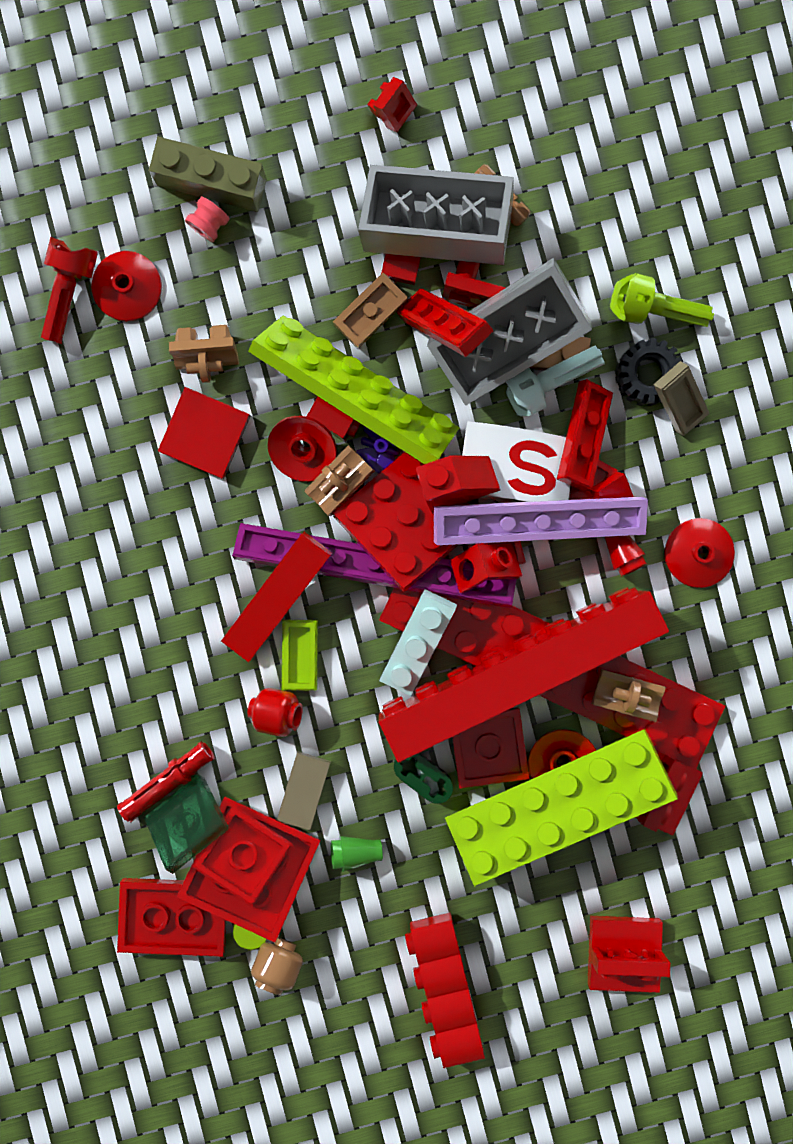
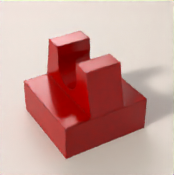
[367,77,417,132]

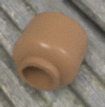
[251,937,303,995]

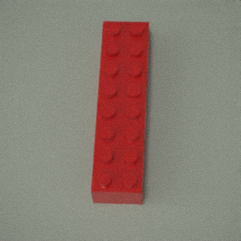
[378,587,669,763]

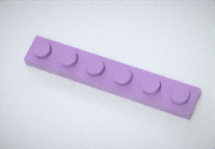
[434,497,648,545]

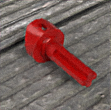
[41,237,98,344]

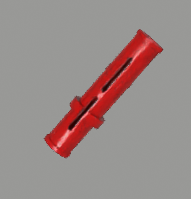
[117,741,215,823]

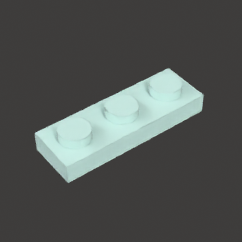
[379,589,457,696]

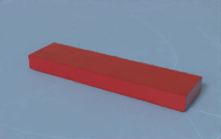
[396,288,493,357]
[221,531,332,663]

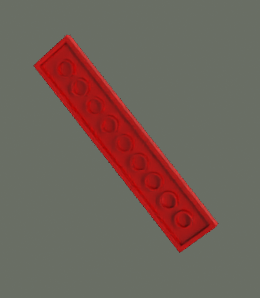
[379,588,725,769]

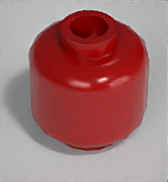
[247,688,303,737]

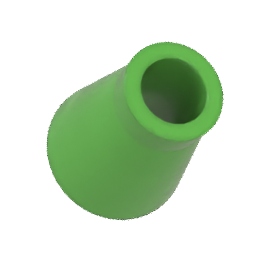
[331,836,383,872]

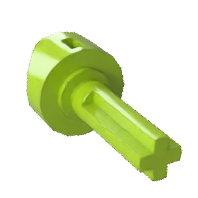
[610,273,714,327]

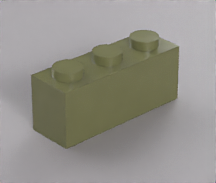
[148,136,267,212]

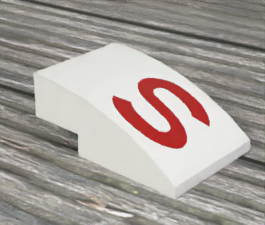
[462,421,571,503]

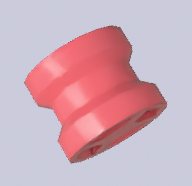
[184,196,230,242]

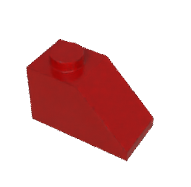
[415,455,501,514]

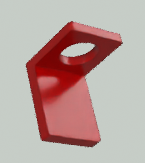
[450,543,522,593]

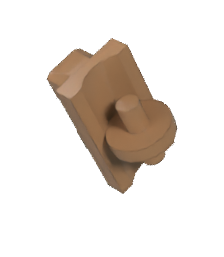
[169,324,239,383]
[304,445,375,517]
[591,669,666,722]

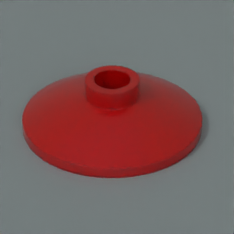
[91,251,162,321]
[267,416,337,481]
[664,518,735,588]
[528,729,596,779]

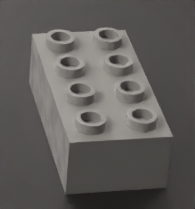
[358,165,514,265]
[427,258,592,406]

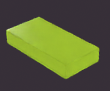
[282,620,318,690]

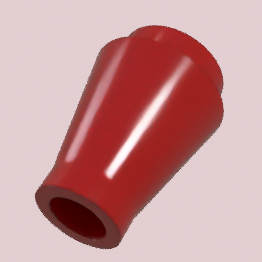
[604,535,647,577]

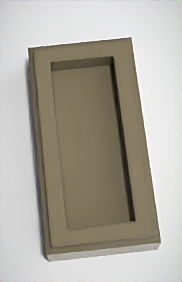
[653,361,710,436]
[277,751,331,830]

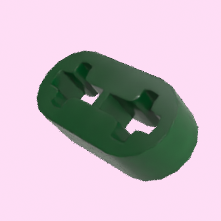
[394,752,453,804]

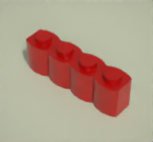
[405,912,485,1068]

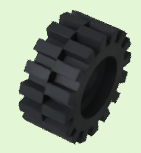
[615,338,683,406]

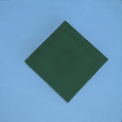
[144,774,229,874]

